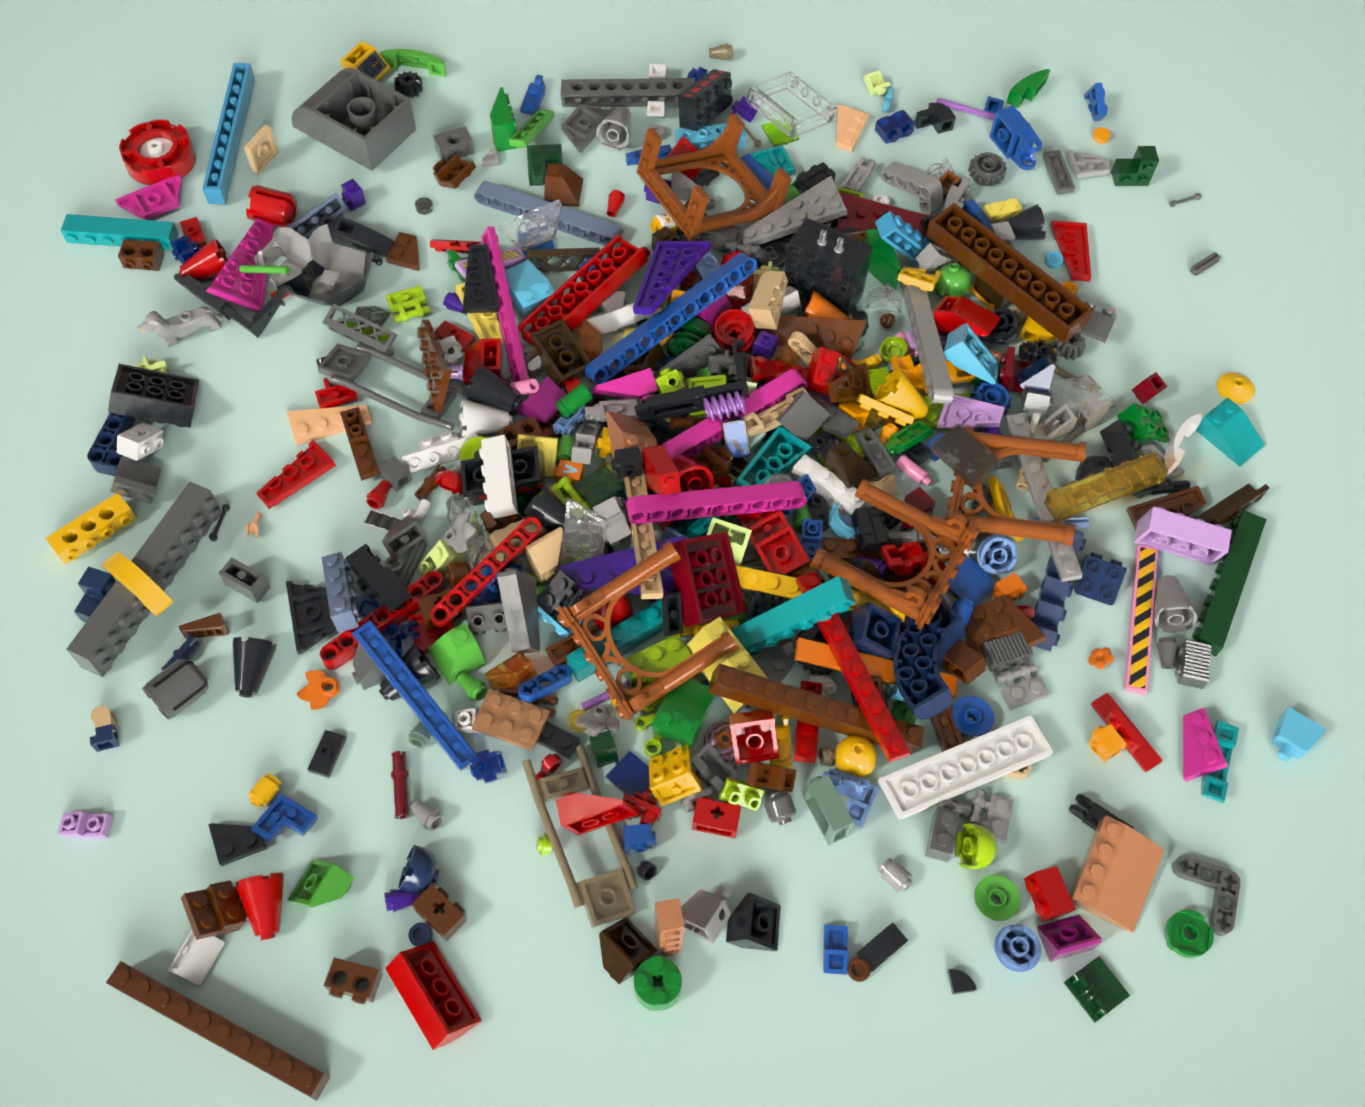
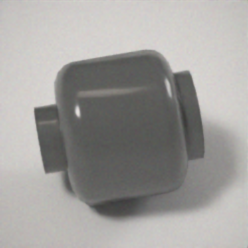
[764,791,796,825]

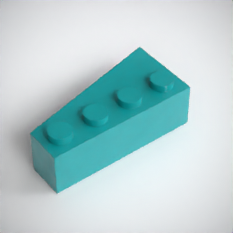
[735,425,811,486]

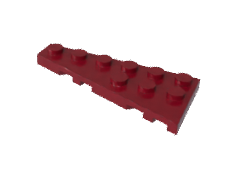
[835,192,931,238]

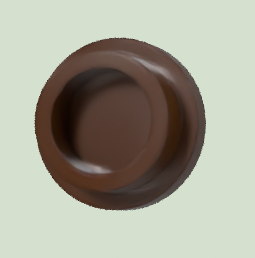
[847,957,871,982]

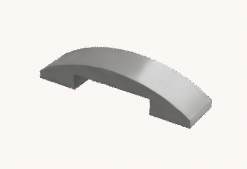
[586,302,661,336]

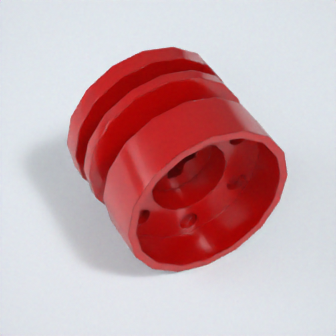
[715,309,754,354]

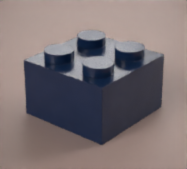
[848,602,902,659]

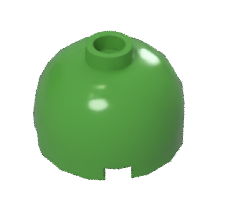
[935,263,971,296]

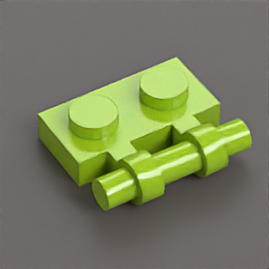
[385,285,430,323]

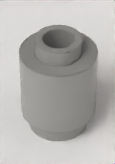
[878,858,913,892]

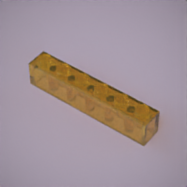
[1044,452,1168,522]

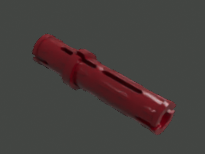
[391,751,409,819]

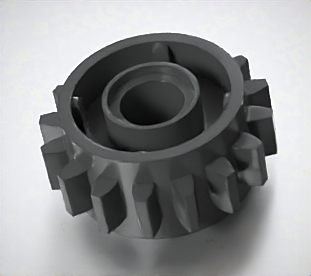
[968,152,1007,186]

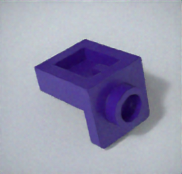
[731,96,759,123]

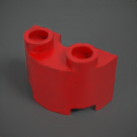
[881,542,927,576]

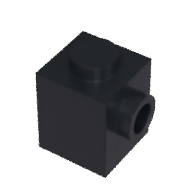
[611,447,643,478]

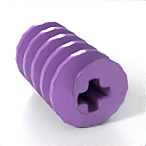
[703,391,746,422]

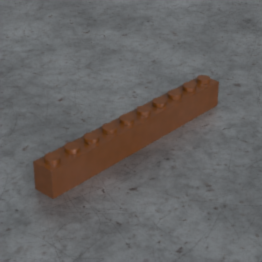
[708,664,924,755]
[106,961,330,1101]

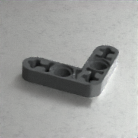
[1172,855,1241,936]

